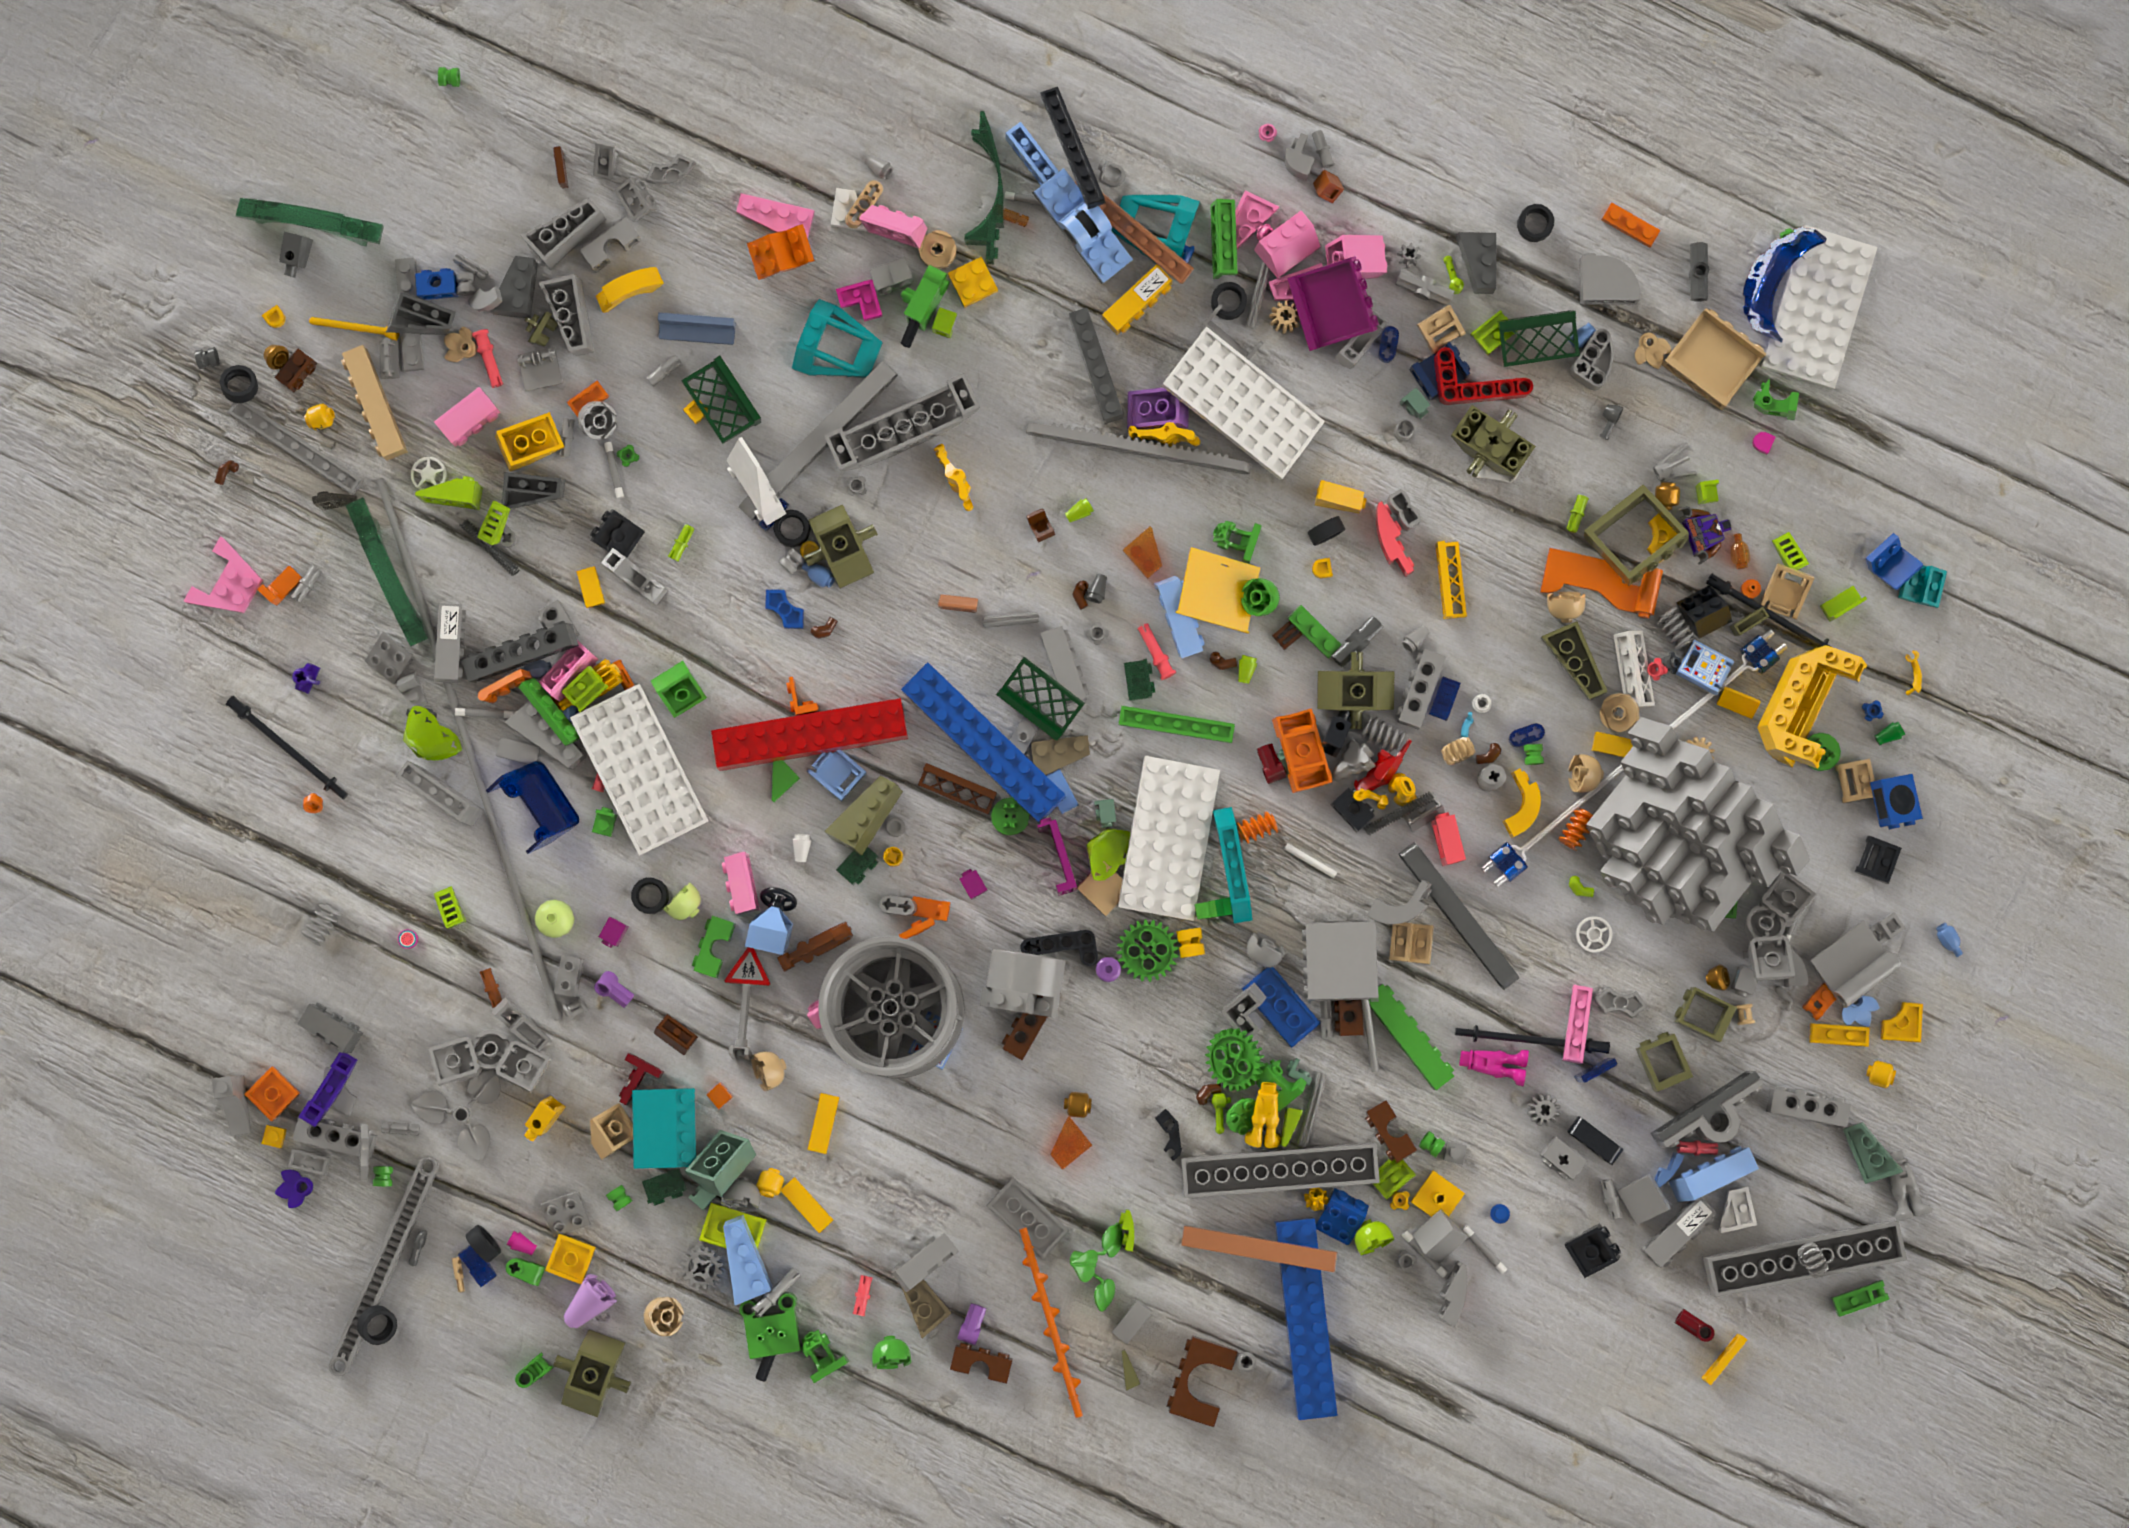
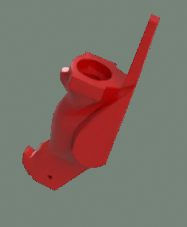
[1354,739,1412,791]

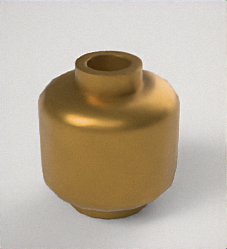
[1655,482,1680,510]
[1064,1092,1092,1118]

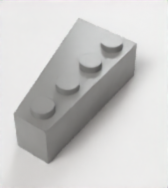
[520,198,606,269]
[505,701,586,769]

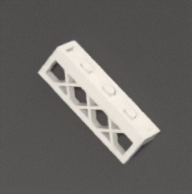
[1613,631,1655,707]

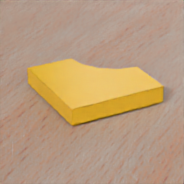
[1646,513,1677,563]
[1881,1002,1923,1042]

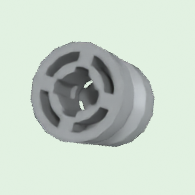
[455,272,476,296]
[1394,419,1415,441]
[779,548,805,574]

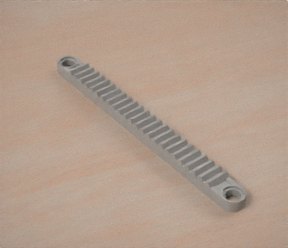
[1026,422,1252,474]
[329,1157,439,1376]

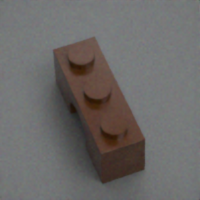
[1365,1100,1417,1164]
[950,1342,1013,1384]

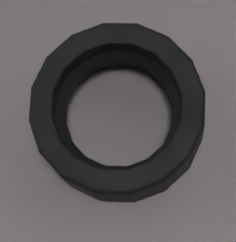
[1517,204,1555,242]
[1211,282,1247,320]
[220,365,259,403]
[773,509,811,547]
[1307,516,1346,546]
[631,877,669,914]
[465,1225,501,1263]
[357,1305,397,1345]

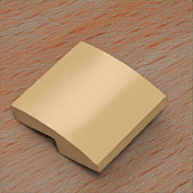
[1077,861,1123,916]
[1389,923,1434,964]

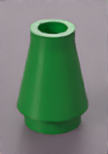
[1874,721,1905,746]

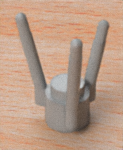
[1653,443,1697,482]

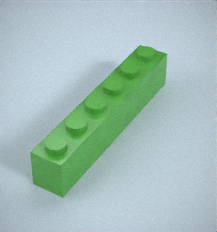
[1369,984,1454,1090]

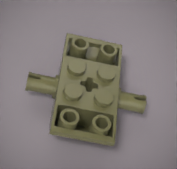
[1451,405,1536,477]
[803,504,878,589]
[1317,652,1395,729]
[553,1329,631,1418]

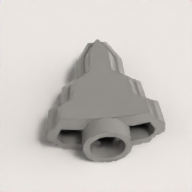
[1332,739,1375,781]

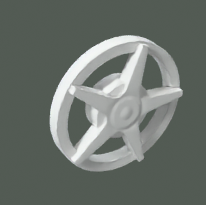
[411,457,447,490]
[1576,916,1612,952]

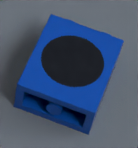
[1870,774,1923,830]

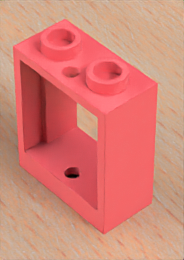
[1431,812,1466,866]

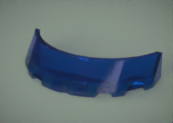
[1743,227,1827,343]

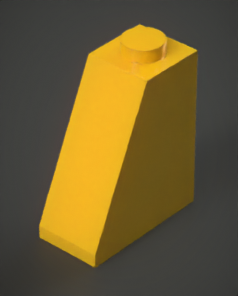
[1314,480,1367,514]

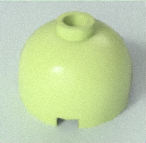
[663,882,701,920]
[535,899,575,938]

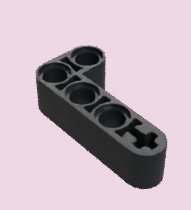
[1020,930,1098,967]

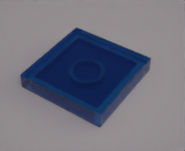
[1574,1058,1618,1083]

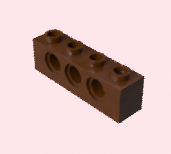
[1001,994,1061,1061]
[1334,1000,1364,1036]

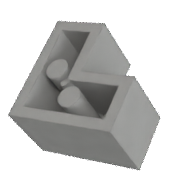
[1221,983,1267,1036]

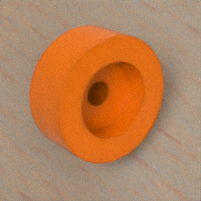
[1740,579,1761,599]
[303,793,323,813]

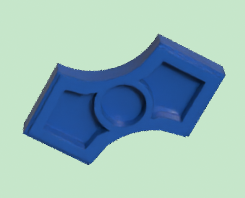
[765,589,804,629]

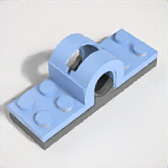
[1032,168,1133,284]

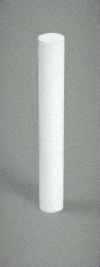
[1284,843,1337,879]

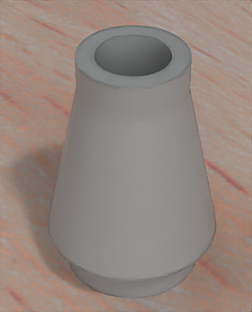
[865,154,893,180]
[1402,625,1430,653]
[1236,1352,1256,1372]

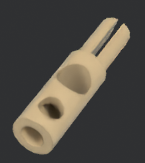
[452,1257,465,1293]

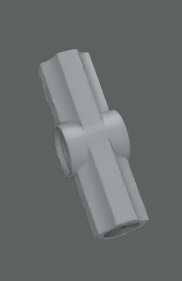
[1395,269,1454,306]

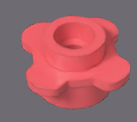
[1647,658,1668,681]

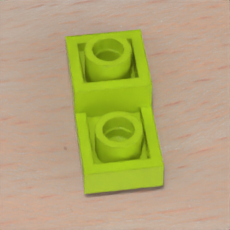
[1119,1209,1134,1252]

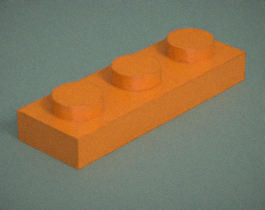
[1601,202,1661,248]

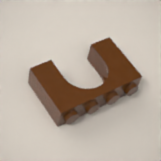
[1166,1335,1238,1427]

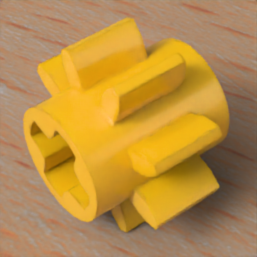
[1304,1188,1328,1211]

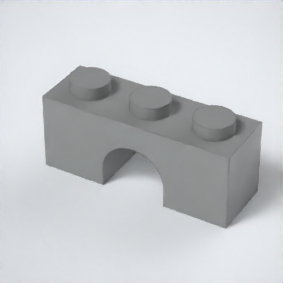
[580,218,642,273]

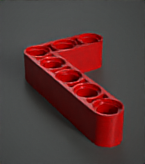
[1434,347,1534,405]

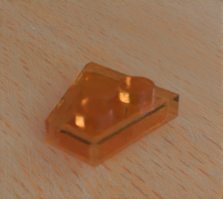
[1123,526,1162,579]
[1050,1116,1092,1170]

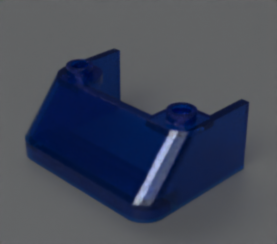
[486,761,579,854]

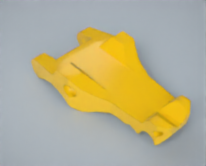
[1128,422,1201,447]
[933,444,973,511]

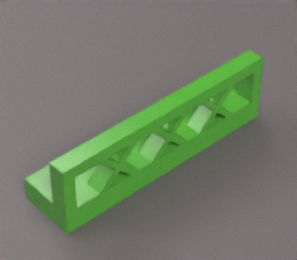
[1210,199,1238,279]

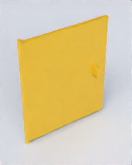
[1176,547,1260,634]

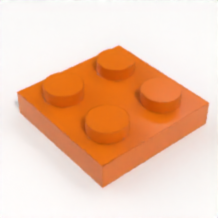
[244,1066,301,1121]

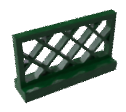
[1497,310,1580,367]
[681,355,761,444]
[996,657,1085,741]

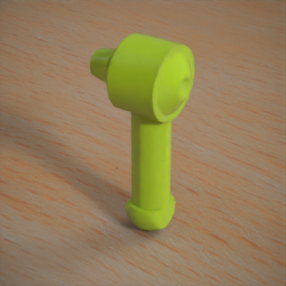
[1443,255,1464,294]
[1212,1093,1231,1134]

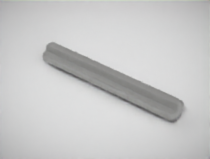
[1245,262,1271,328]
[1297,1072,1327,1148]

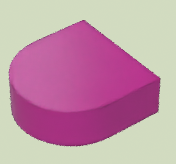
[1752,432,1776,455]

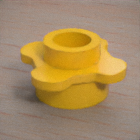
[1390,1191,1410,1210]

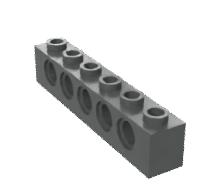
[462,621,579,683]

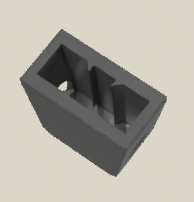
[279,231,313,278]

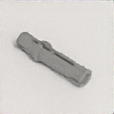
[751,1267,801,1318]

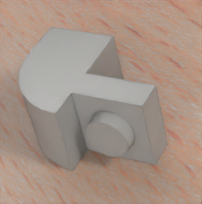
[1284,133,1315,181]

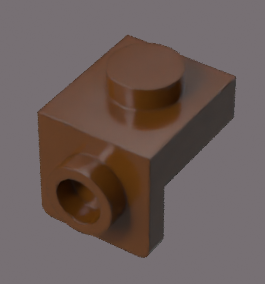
[1026,508,1055,543]

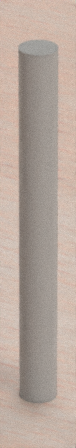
[1361,999,1379,1072]

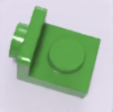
[592,807,617,837]

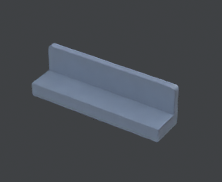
[658,312,736,345]

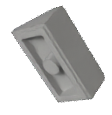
[1402,793,1445,832]

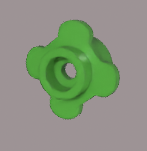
[617,445,639,467]

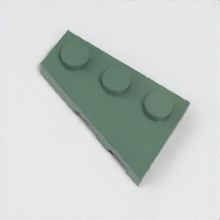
[1843,1122,1903,1184]

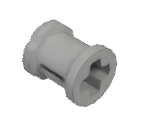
[563,996,589,1020]

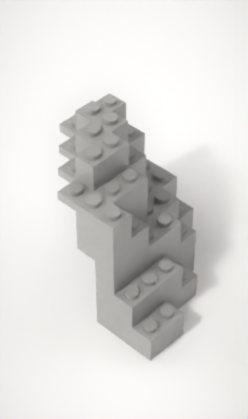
[1586,717,1810,932]

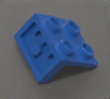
[1866,533,1923,590]

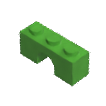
[692,916,736,978]

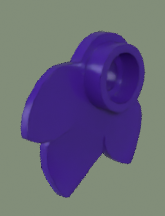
[275,1169,313,1208]

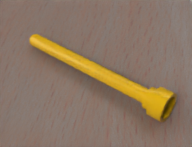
[309,317,400,341]

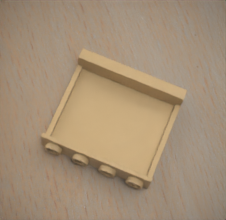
[1662,308,1766,411]

